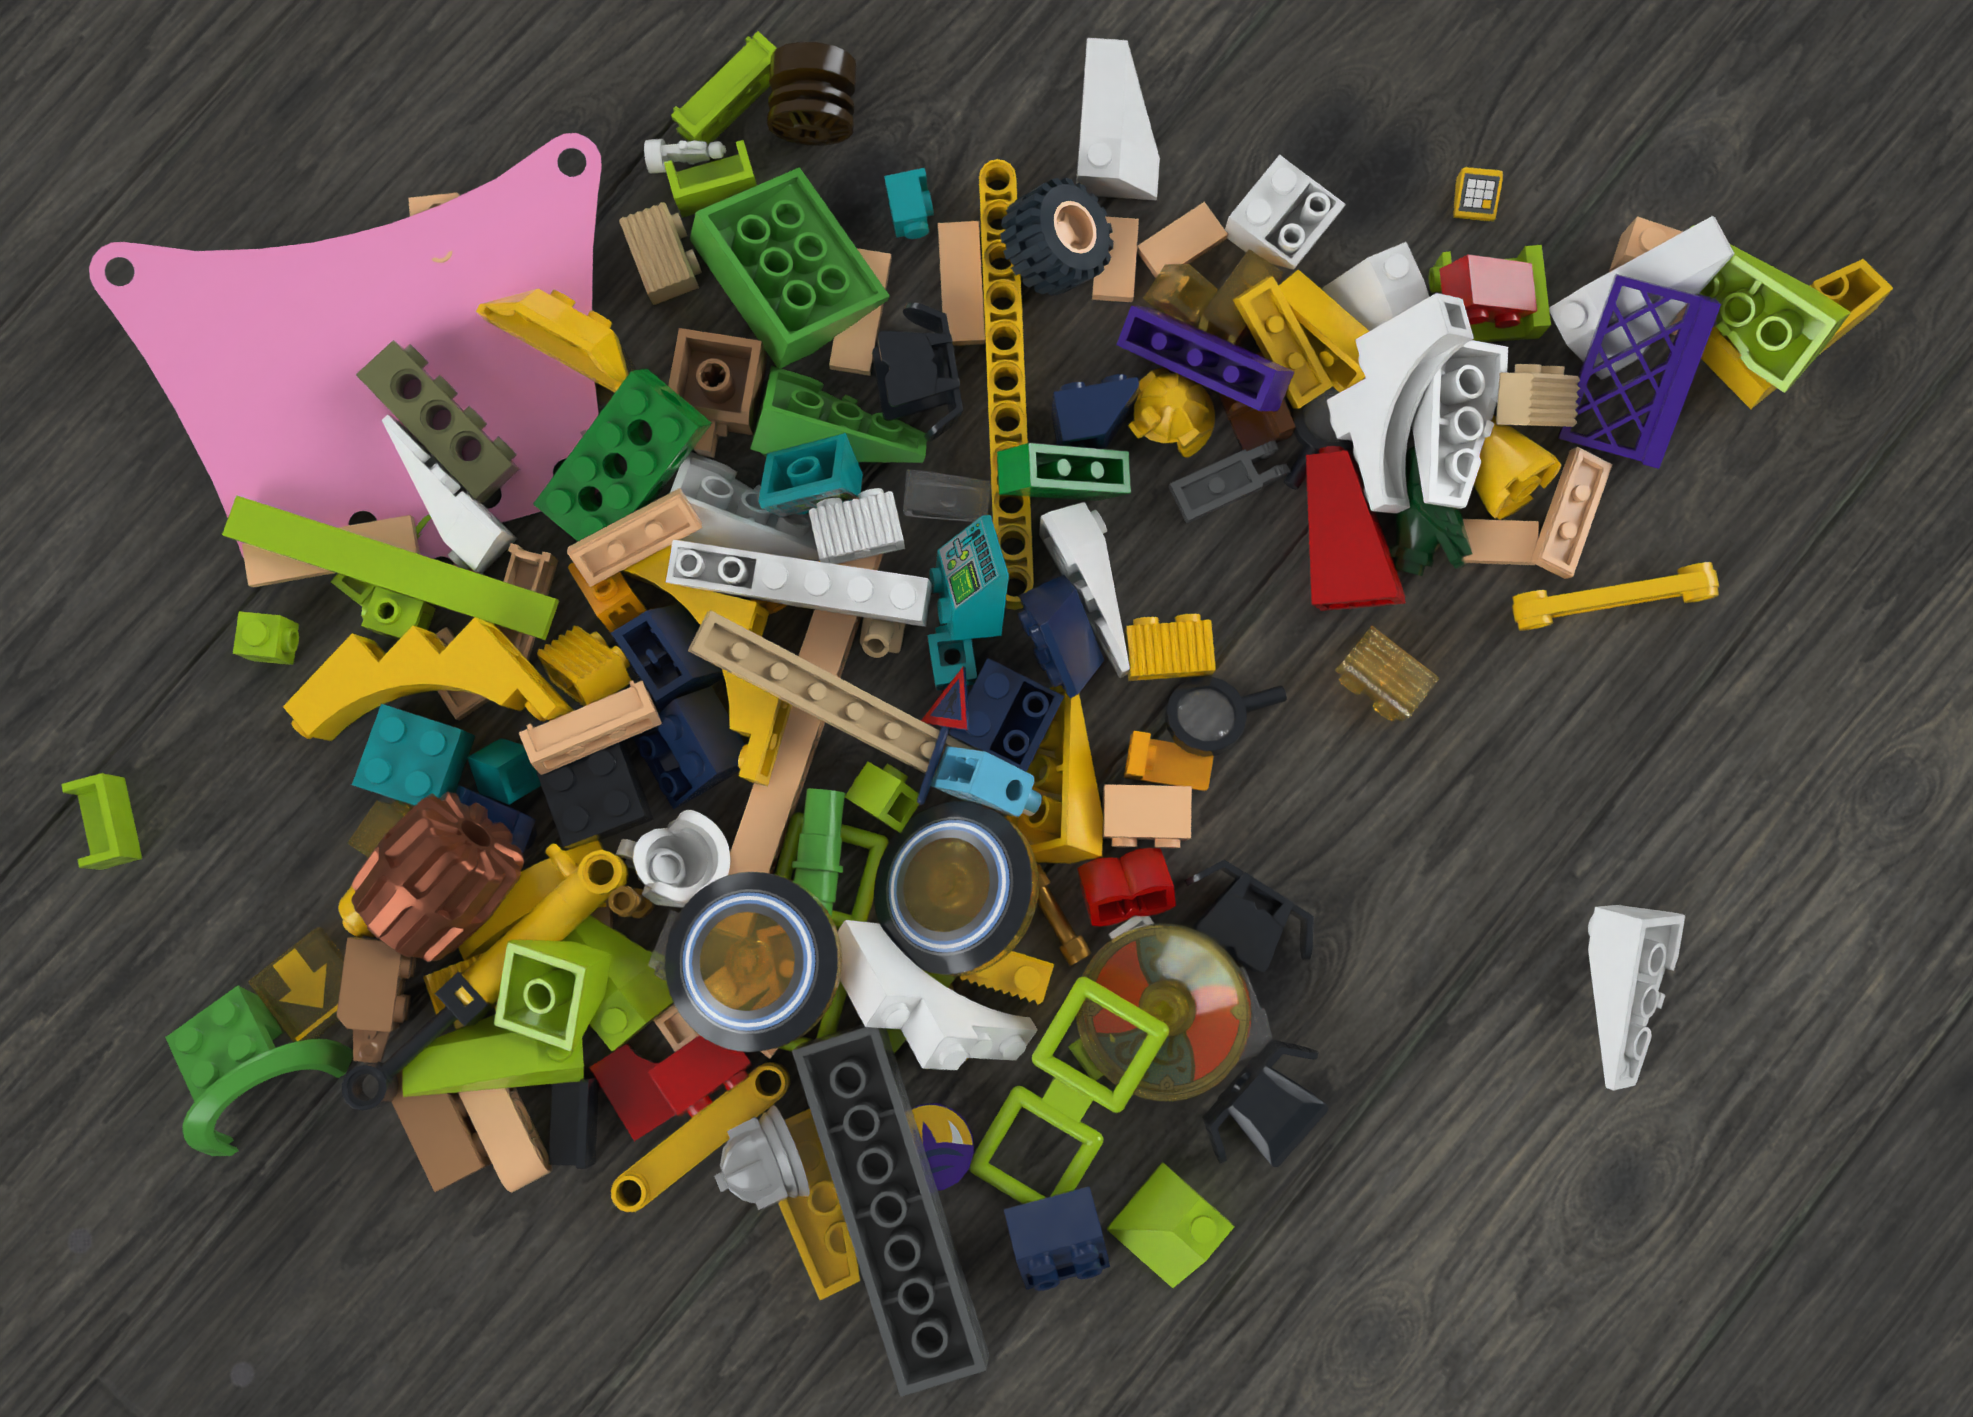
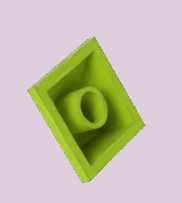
[494,940,612,1051]
[1106,1162,1234,1288]

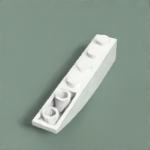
[666,540,933,627]

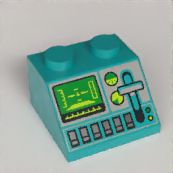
[758,433,863,517]
[929,515,1009,641]

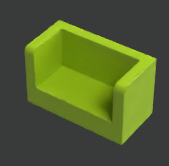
[664,140,757,218]
[61,773,142,870]

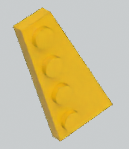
[778,1108,860,1300]

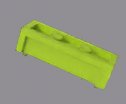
[671,31,777,145]

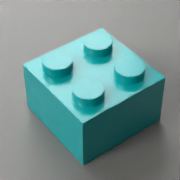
[352,704,476,806]

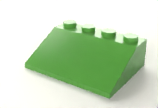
[690,167,890,369]

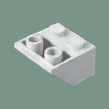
[1225,155,1346,270]

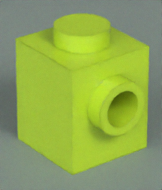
[361,586,435,640]
[233,611,299,665]
[845,761,919,833]

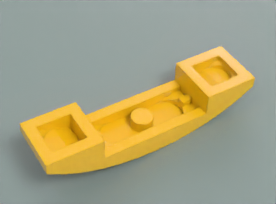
[458,840,614,960]

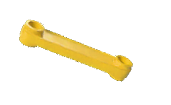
[1512,562,1719,631]
[611,1062,790,1212]

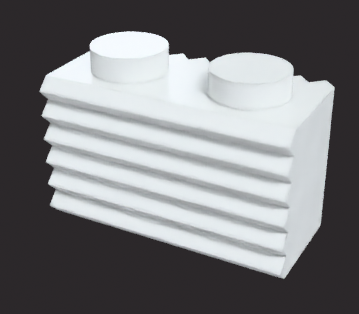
[809,488,905,564]

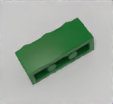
[997,443,1131,501]

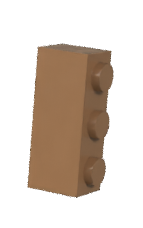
[391,1070,492,1192]

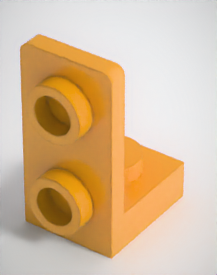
[568,562,647,633]
[1124,731,1214,791]

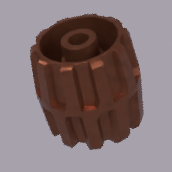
[352,792,524,962]

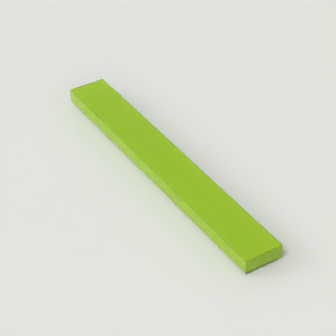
[222,495,559,641]

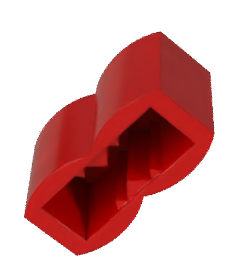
[1078,848,1176,926]

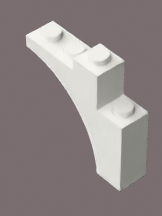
[1327,293,1474,514]
[835,920,1038,1070]

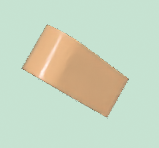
[458,1087,552,1193]

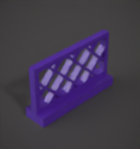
[1558,273,1721,469]

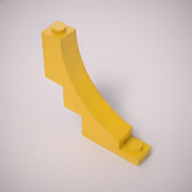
[622,540,792,787]
[283,617,574,741]

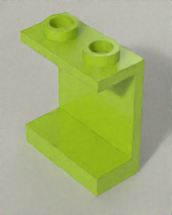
[1429,245,1551,342]

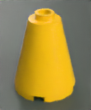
[1474,415,1561,520]

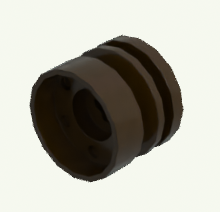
[767,42,856,146]

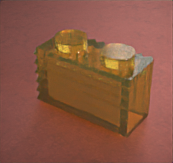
[1335,625,1439,722]

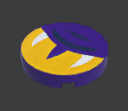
[912,1103,974,1191]

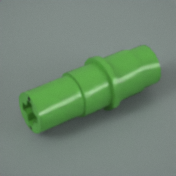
[791,789,845,922]

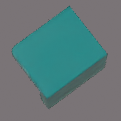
[467,739,541,805]

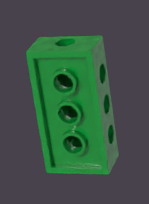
[533,369,712,541]

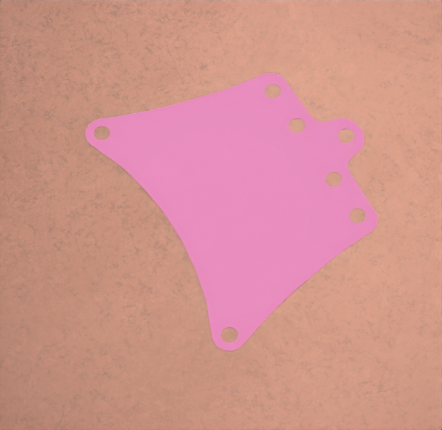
[89,133,601,574]

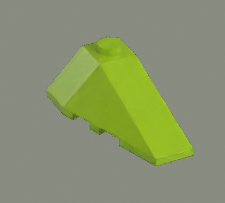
[1690,225,1851,393]
[562,915,674,1052]
[402,1014,584,1097]

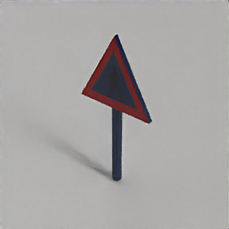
[917,666,970,805]

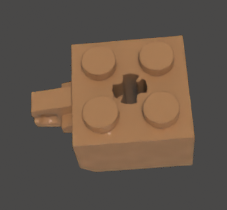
[668,328,768,458]
[337,937,417,1063]

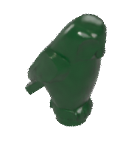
[1389,446,1473,576]

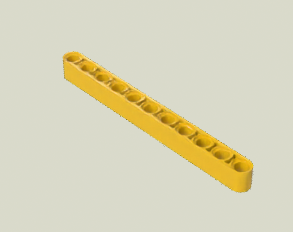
[979,159,1034,610]

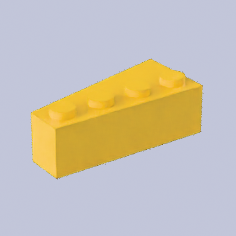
[1701,259,1893,409]

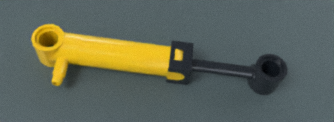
[342,843,629,1111]

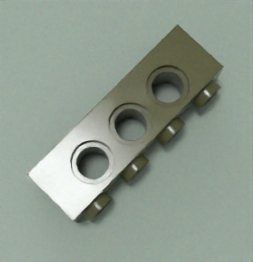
[356,340,520,503]

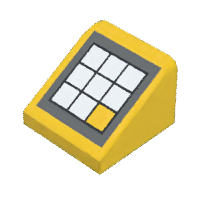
[1453,167,1503,221]

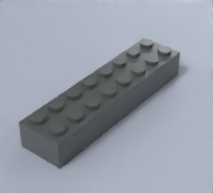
[792,1024,989,1397]

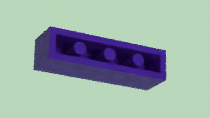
[1116,305,1295,411]

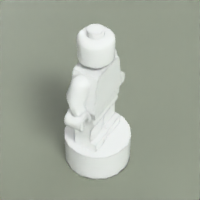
[644,139,726,174]

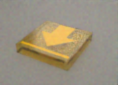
[248,927,345,1042]

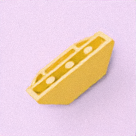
[476,289,629,393]

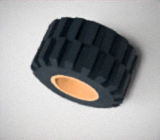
[1000,178,1114,296]

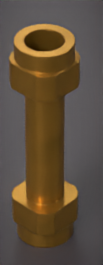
[1031,864,1092,966]
[608,886,654,919]

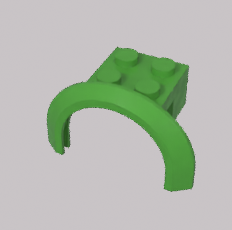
[165,985,353,1156]

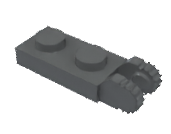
[1169,441,1290,524]

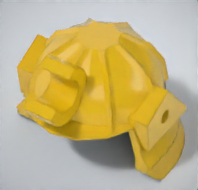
[1128,367,1215,458]

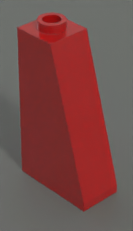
[1306,446,1406,611]

